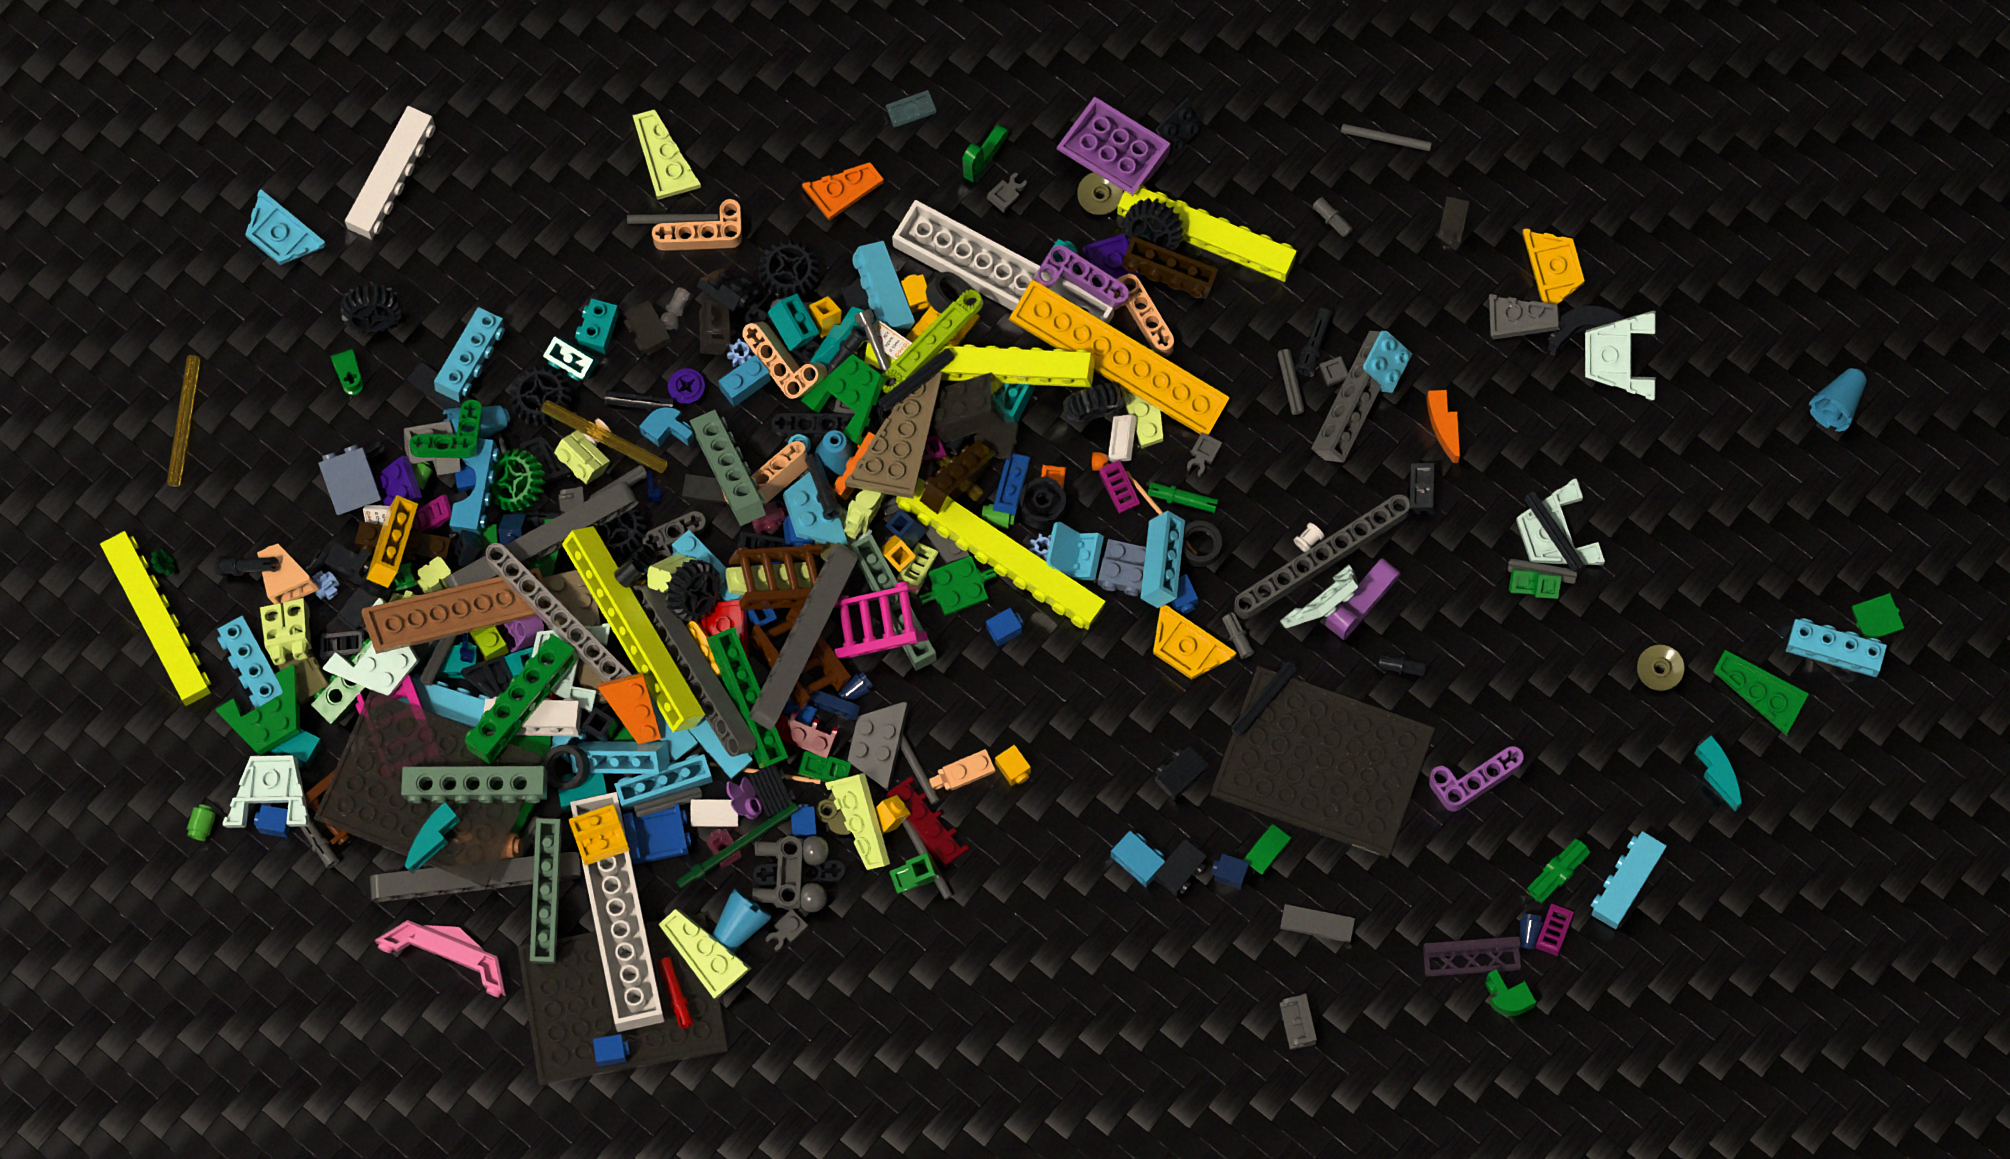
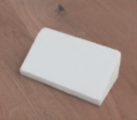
[691,800,738,827]

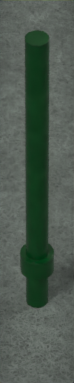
[676,803,799,889]

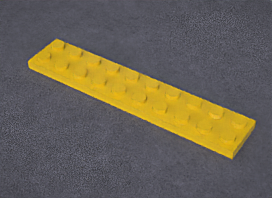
[1008,279,1230,435]

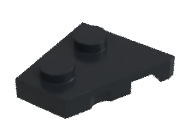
[519,436,574,485]
[460,655,521,699]

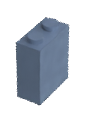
[319,444,382,515]

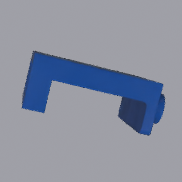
[623,804,692,865]

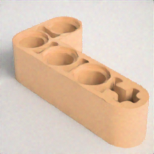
[652,199,742,251]
[1104,274,1174,357]
[743,322,827,399]
[722,441,808,503]

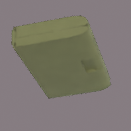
[277,649,331,705]

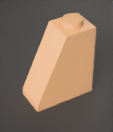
[257,544,319,606]

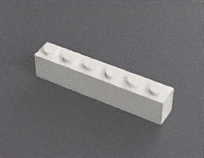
[345,106,435,240]

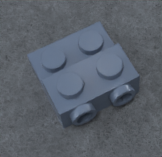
[1098,539,1146,596]

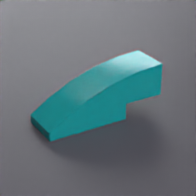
[810,307,876,367]
[1695,736,1741,811]
[405,802,461,874]

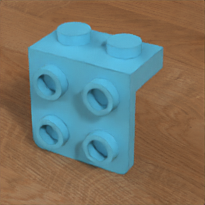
[1363,331,1412,393]
[1046,522,1104,580]

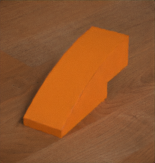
[1427,390,1460,463]

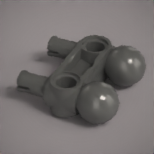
[753,836,830,912]

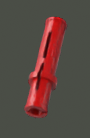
[657,957,694,1029]

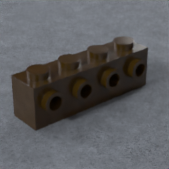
[1121,236,1218,299]
[920,440,996,515]
[355,521,454,568]

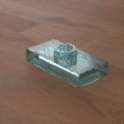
[886,90,936,127]

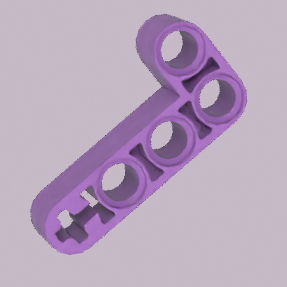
[1034,245,1128,308]
[1326,558,1401,640]
[495,616,544,652]
[1429,747,1523,811]

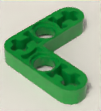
[963,124,1009,183]
[409,400,483,458]

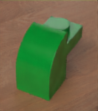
[889,853,940,894]
[1485,969,1536,1016]

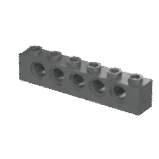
[1311,331,1397,462]

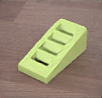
[897,542,939,595]

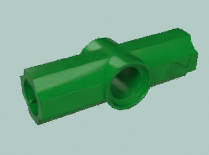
[1527,839,1590,904]

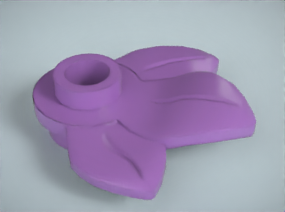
[727,777,762,819]

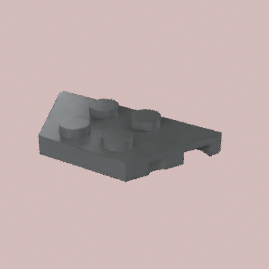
[847,702,909,791]

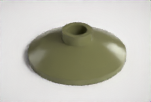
[1078,172,1123,215]
[1637,645,1684,691]

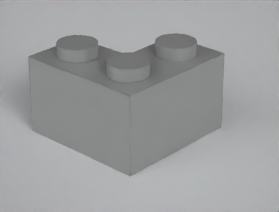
[404,421,460,475]

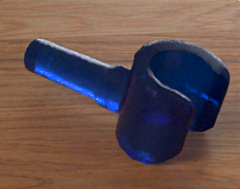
[646,470,661,502]
[460,633,474,663]

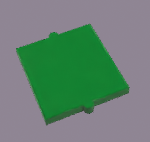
[1851,593,1904,640]

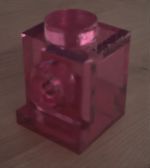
[751,501,786,534]
[706,828,742,869]

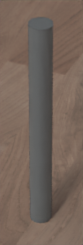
[1341,124,1432,151]
[627,214,719,224]
[900,734,940,805]
[902,819,953,900]

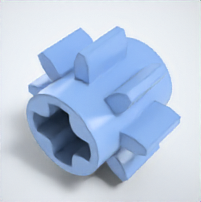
[727,339,755,367]
[1029,534,1051,561]
[312,570,340,600]

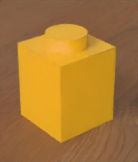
[901,274,931,313]
[809,296,841,338]
[880,535,916,572]
[995,745,1031,786]
[875,795,911,835]

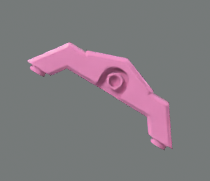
[375,920,506,997]

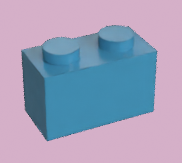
[719,354,771,407]
[1111,831,1165,887]

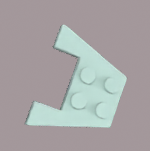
[1585,311,1656,400]
[1516,479,1605,565]
[1280,565,1358,628]
[323,598,420,696]
[531,623,611,713]
[223,755,310,828]

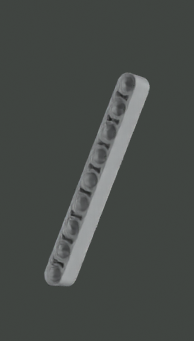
[486,543,632,682]

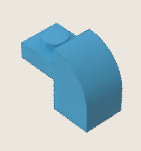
[639,407,694,447]

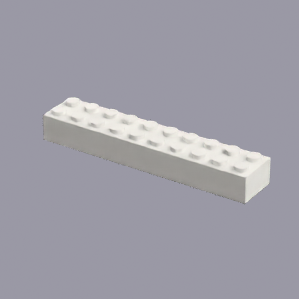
[892,200,1114,324]
[570,792,664,1032]

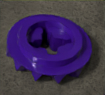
[668,369,705,405]

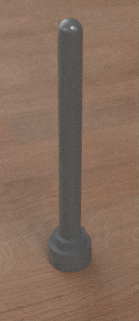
[854,309,896,387]

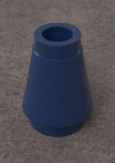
[838,671,874,702]
[1520,914,1543,949]

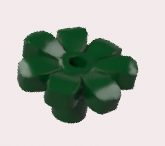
[151,548,176,576]

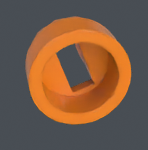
[1092,452,1109,471]

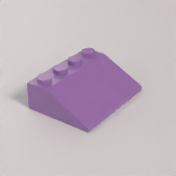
[1057,97,1170,196]

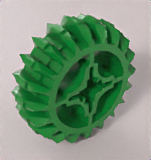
[489,449,547,512]

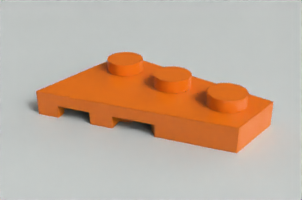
[802,162,884,221]
[834,432,875,501]
[597,673,661,745]

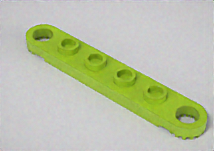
[882,289,983,394]

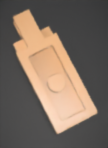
[929,749,995,790]

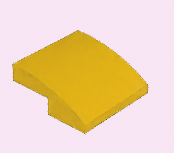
[568,804,629,866]

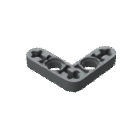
[642,511,706,564]

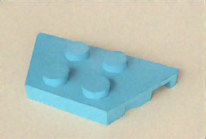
[245,189,326,265]
[783,472,848,547]

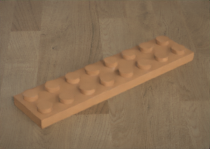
[361,568,551,654]

